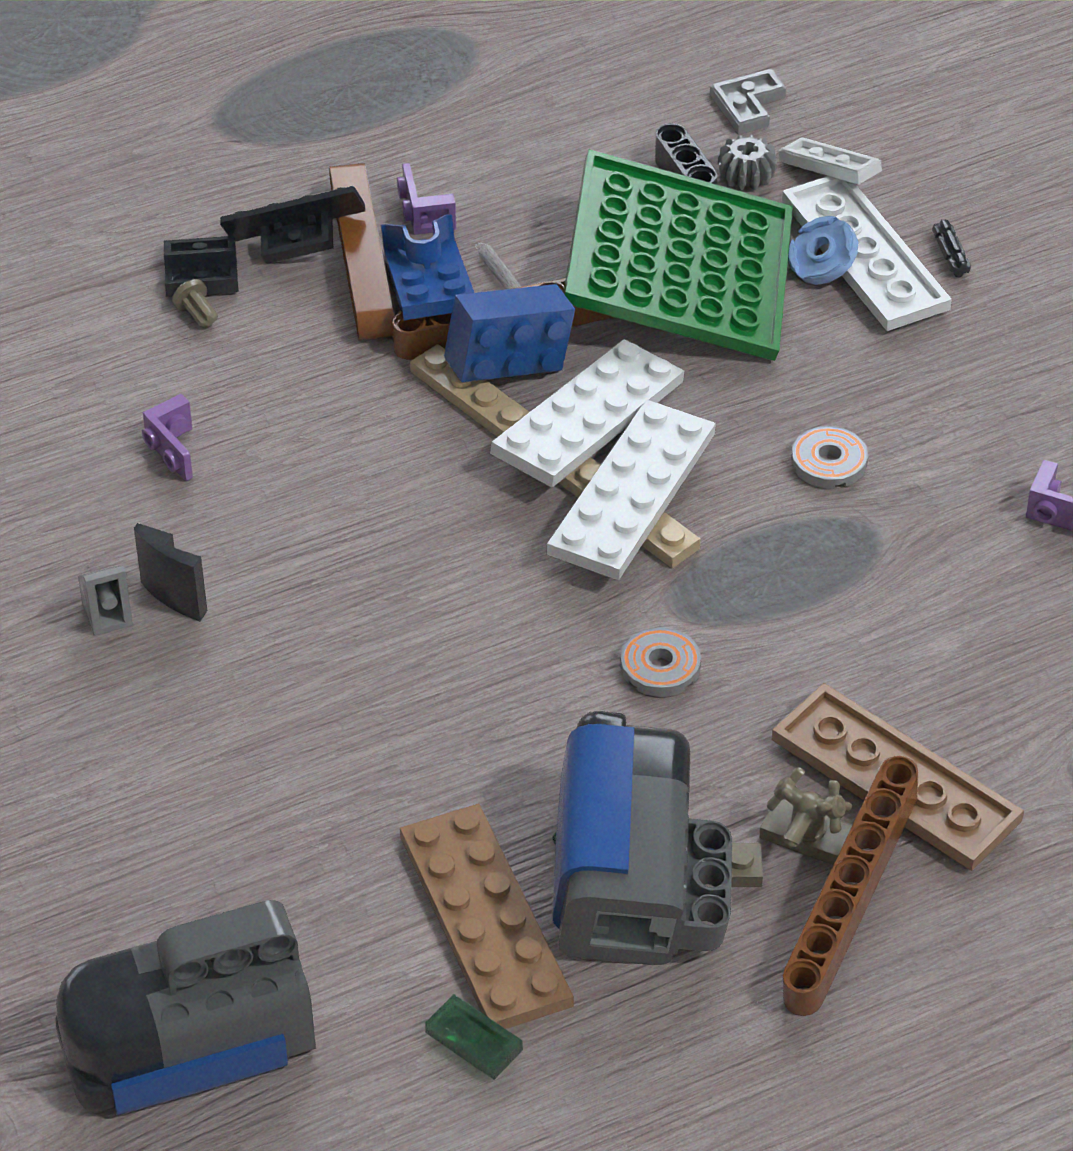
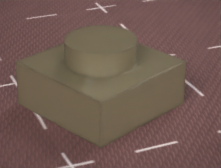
[731,843,763,887]

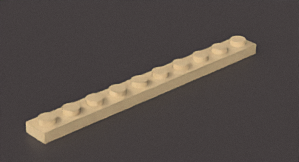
[410,344,700,569]

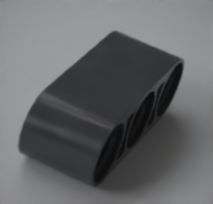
[655,123,717,185]

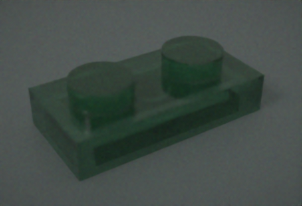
[425,994,523,1080]

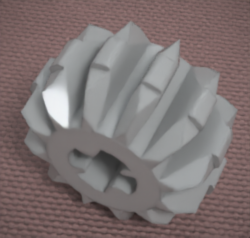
[718,134,777,190]

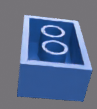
[444,284,575,382]

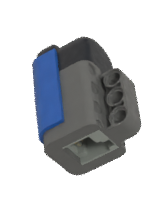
[553,711,732,965]
[55,900,316,1116]

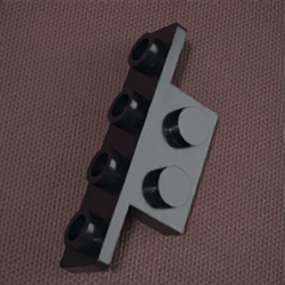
[220,186,365,264]

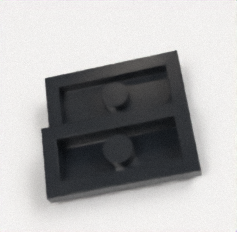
[164,236,239,297]
[134,523,208,621]

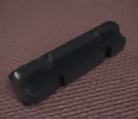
[932,219,971,277]

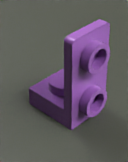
[397,163,456,235]
[142,394,193,481]
[1026,460,1073,531]

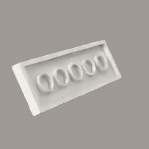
[782,176,952,331]
[490,339,685,487]
[547,399,716,580]

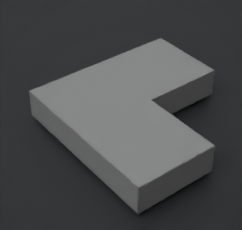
[710,69,786,134]

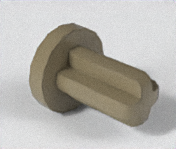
[172,279,218,328]

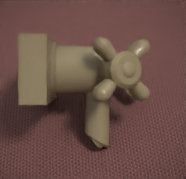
[759,767,852,865]

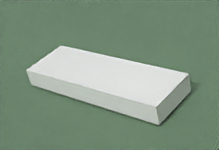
[779,137,882,185]

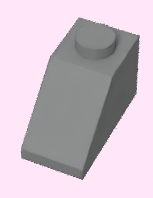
[78,566,133,636]

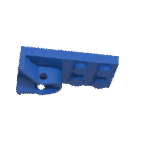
[381,214,475,320]

